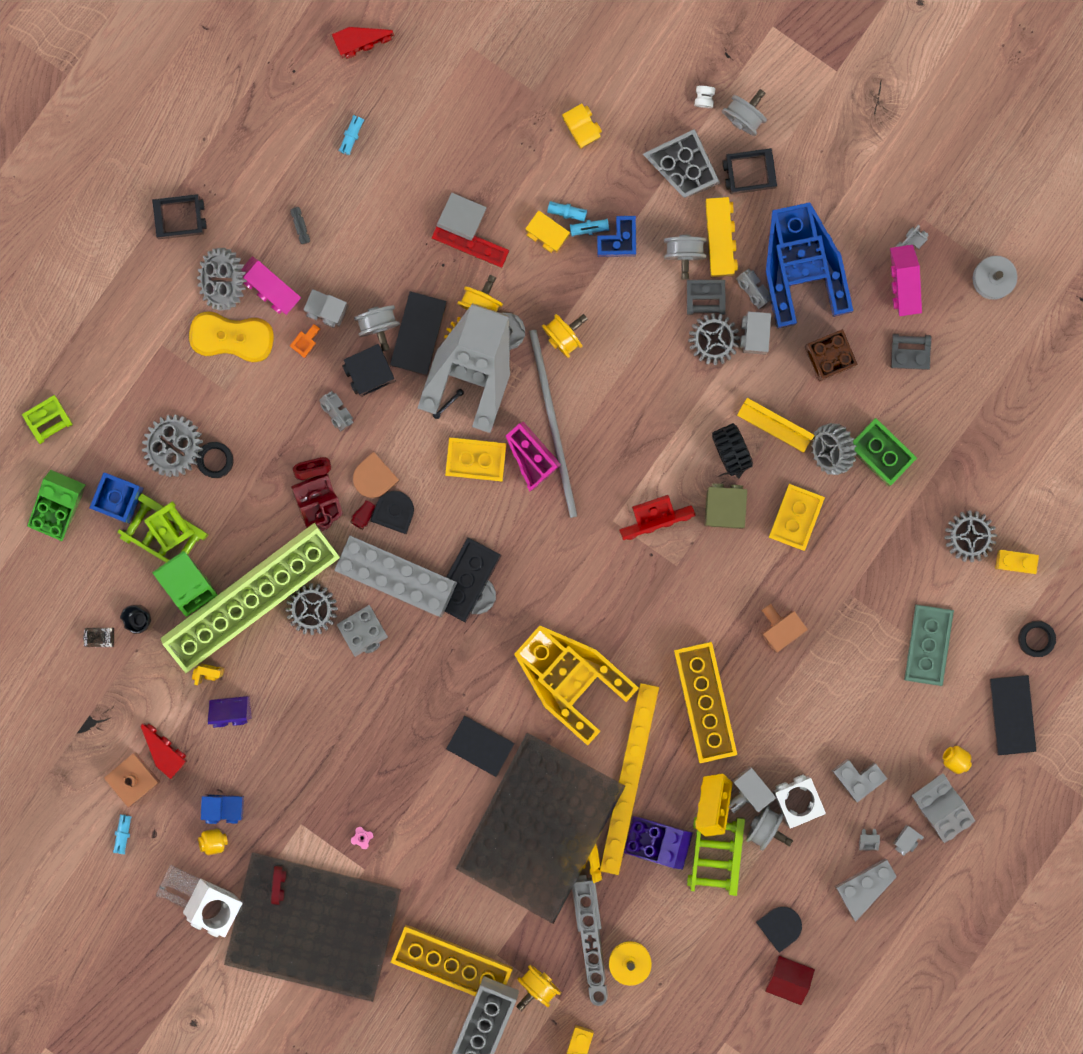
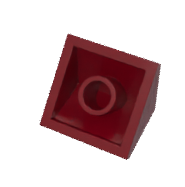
[765,956,815,1005]

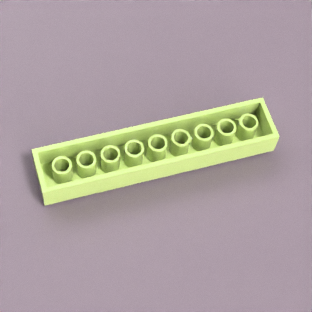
[161,523,340,673]

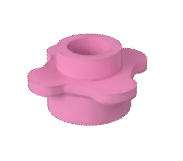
[351,827,373,849]

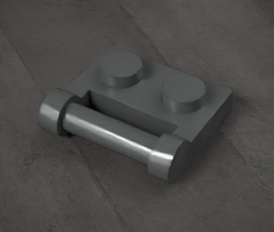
[687,280,725,315]
[891,333,932,370]

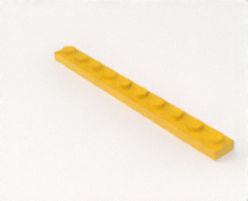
[600,683,659,875]

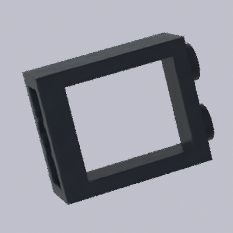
[722,148,777,195]
[152,194,207,240]

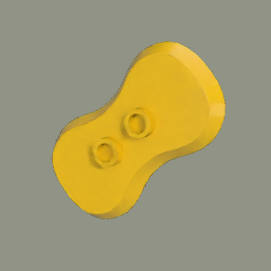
[189,312,274,362]

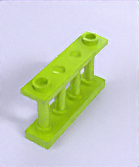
[117,493,208,563]
[687,817,745,896]

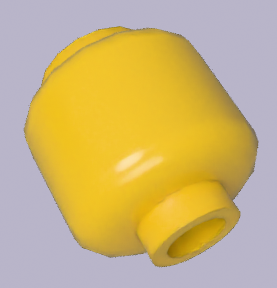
[942,746,972,774]
[198,828,228,856]

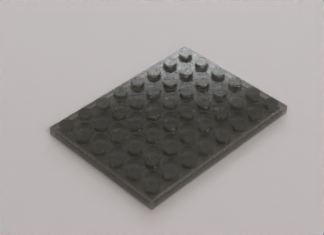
[456,733,625,924]
[224,852,401,1002]

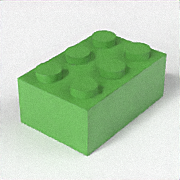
[853,418,917,487]

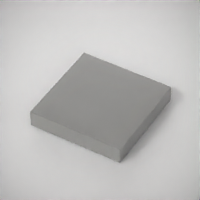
[437,193,487,241]

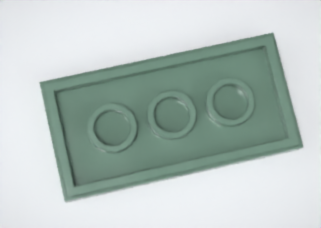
[904,605,954,686]

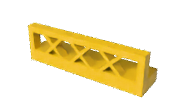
[737,398,814,453]

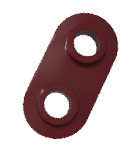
[292,457,332,480]
[271,866,286,905]

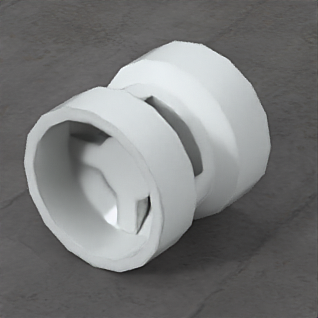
[694,86,715,108]

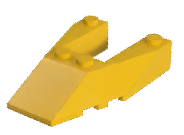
[514,626,639,746]

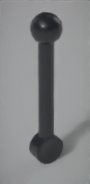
[433,389,464,419]

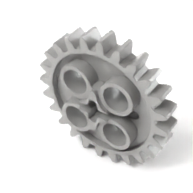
[197,248,247,311]
[142,415,203,477]

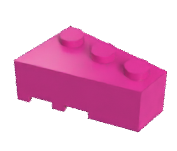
[890,244,922,316]
[241,256,301,315]
[506,422,561,492]

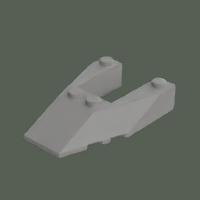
[418,303,510,433]

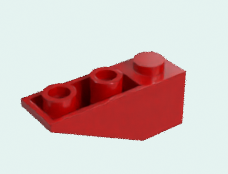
[332,27,394,59]
[141,723,187,779]

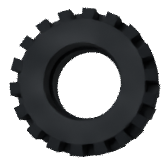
[712,423,753,476]

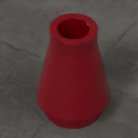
[350,500,375,530]

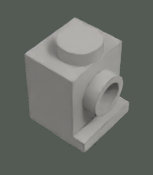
[893,825,924,856]

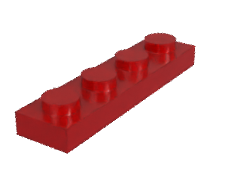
[432,226,509,268]

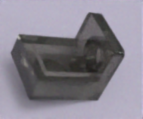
[83,628,114,647]

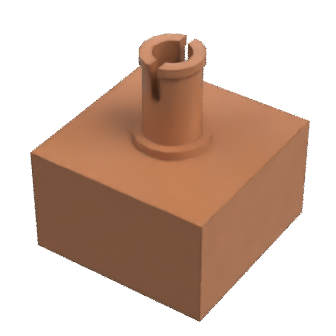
[761,604,808,653]
[104,753,160,808]

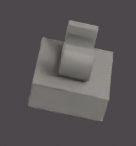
[859,829,880,850]

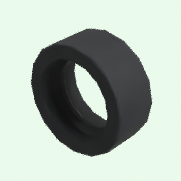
[196,442,234,478]
[1018,621,1056,657]

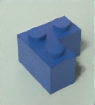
[597,216,636,257]
[201,794,244,824]

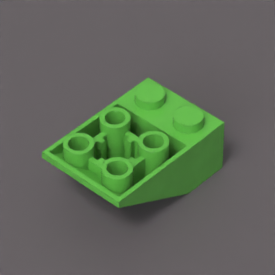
[27,470,86,541]
[152,551,217,617]

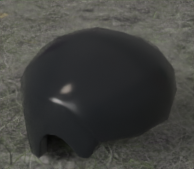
[120,605,151,634]

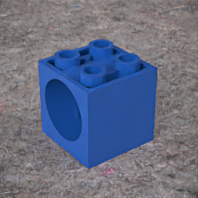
[90,472,144,523]

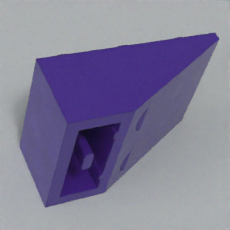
[208,696,252,728]
[623,816,693,870]

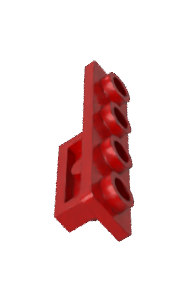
[619,495,696,540]

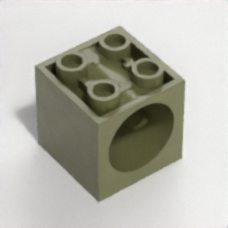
[704,483,747,529]

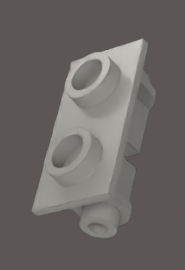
[896,225,929,253]
[736,269,771,309]
[319,391,354,432]

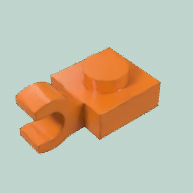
[290,324,321,358]

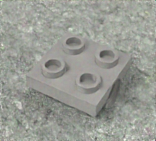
[337,605,388,657]

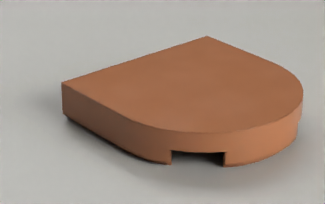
[353,452,400,498]

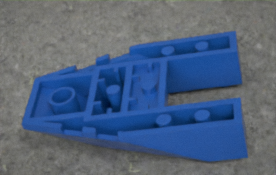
[766,202,853,329]

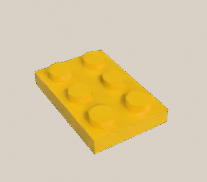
[445,437,506,482]
[768,484,825,551]

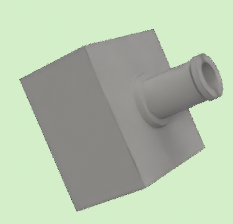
[729,766,776,813]

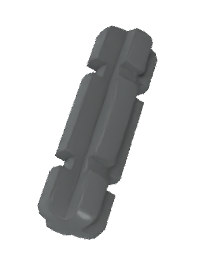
[290,207,310,244]

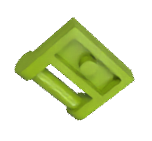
[22,395,73,444]
[144,501,195,552]

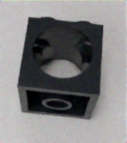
[342,344,396,397]

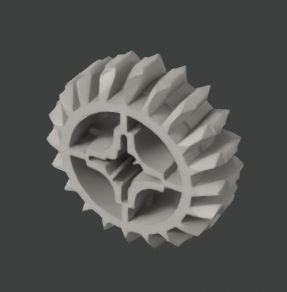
[688,313,740,365]
[810,423,857,475]
[944,511,997,562]
[286,583,338,635]

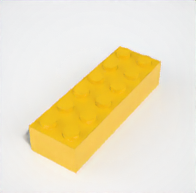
[673,642,737,763]
[390,925,513,996]

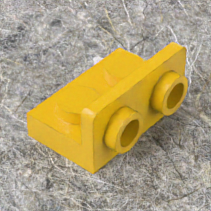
[192,663,225,686]

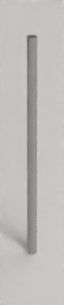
[529,330,577,518]

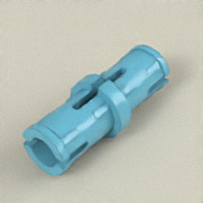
[338,115,364,155]
[547,201,587,222]
[570,219,609,237]
[113,814,132,854]

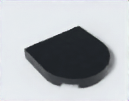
[370,491,414,534]
[756,907,802,953]

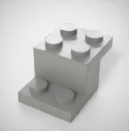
[912,773,975,843]

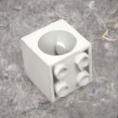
[773,774,826,829]
[183,878,242,937]

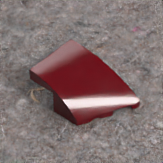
[291,474,343,532]

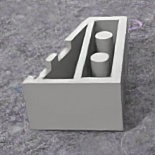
[835,859,897,922]

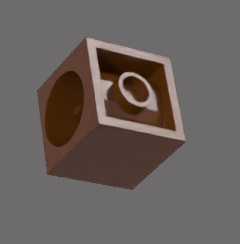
[805,329,858,382]

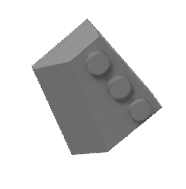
[643,129,720,198]

